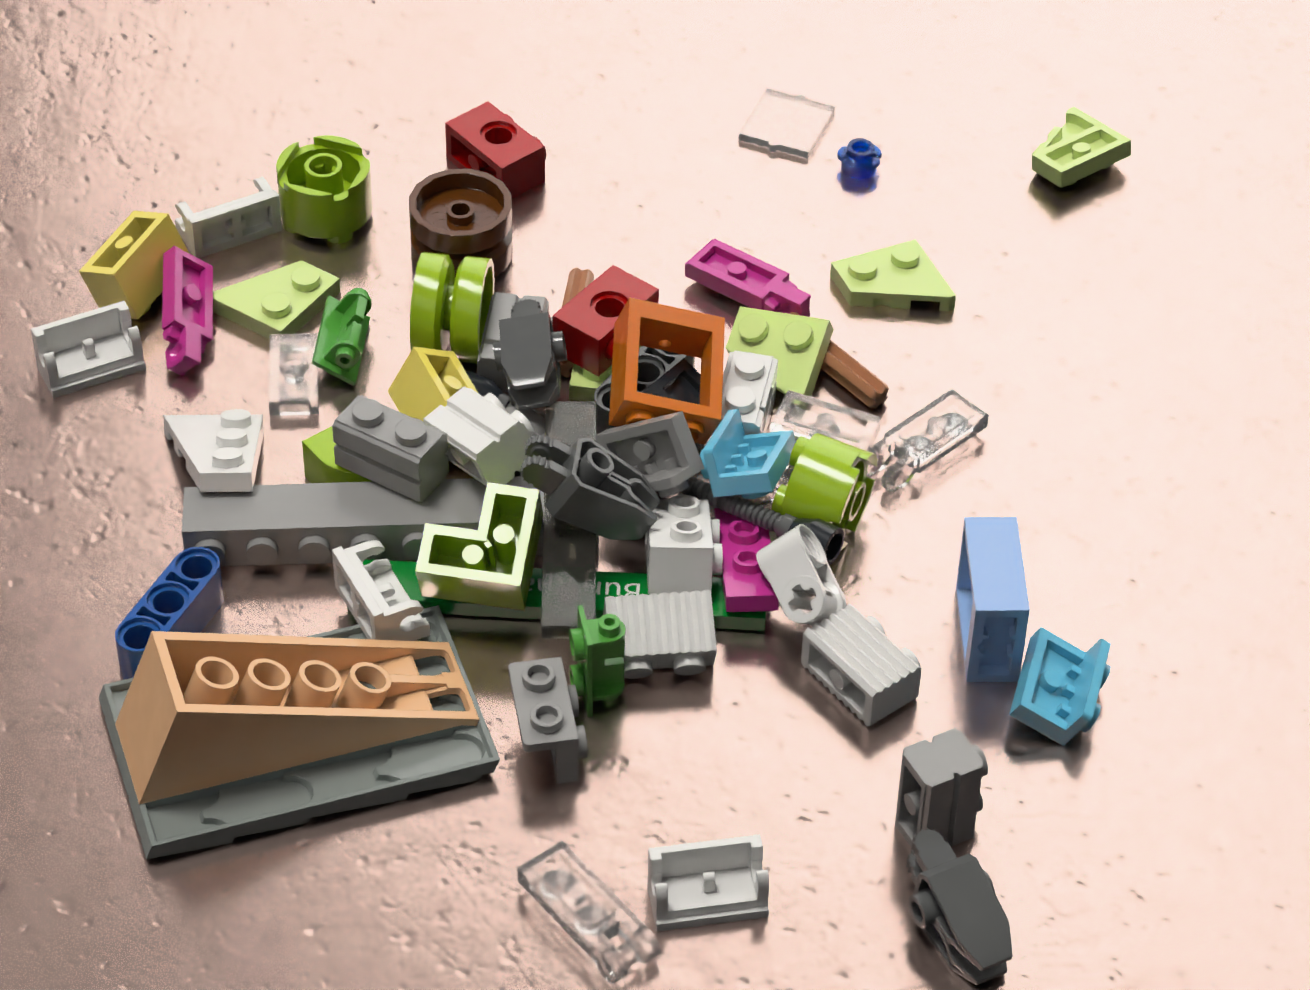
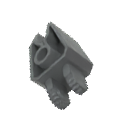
[493,299,567,411]
[520,433,660,540]
[906,828,1013,985]

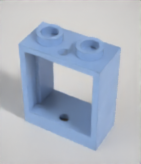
[955,517,1030,682]

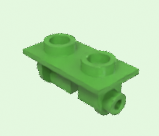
[311,288,372,386]
[569,605,626,717]

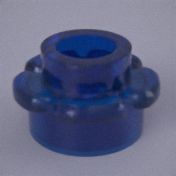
[837,138,882,180]

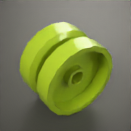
[410,252,494,364]

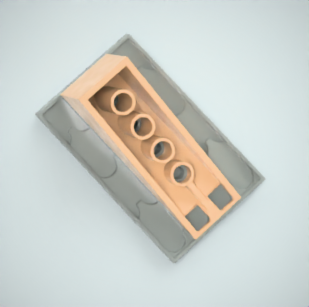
[98,605,500,860]

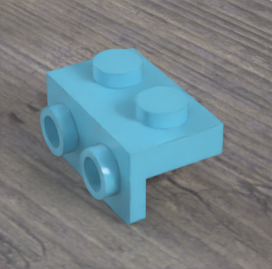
[700,409,796,499]
[1009,627,1111,746]

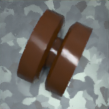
[409,169,513,278]

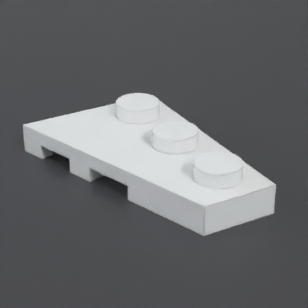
[163,409,264,492]

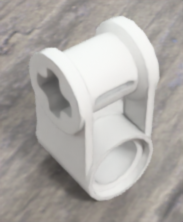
[756,524,846,626]

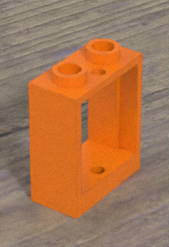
[609,297,725,445]

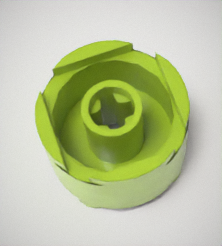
[276,135,373,244]
[771,433,878,550]

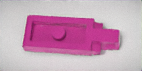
[685,238,811,317]
[162,246,213,376]

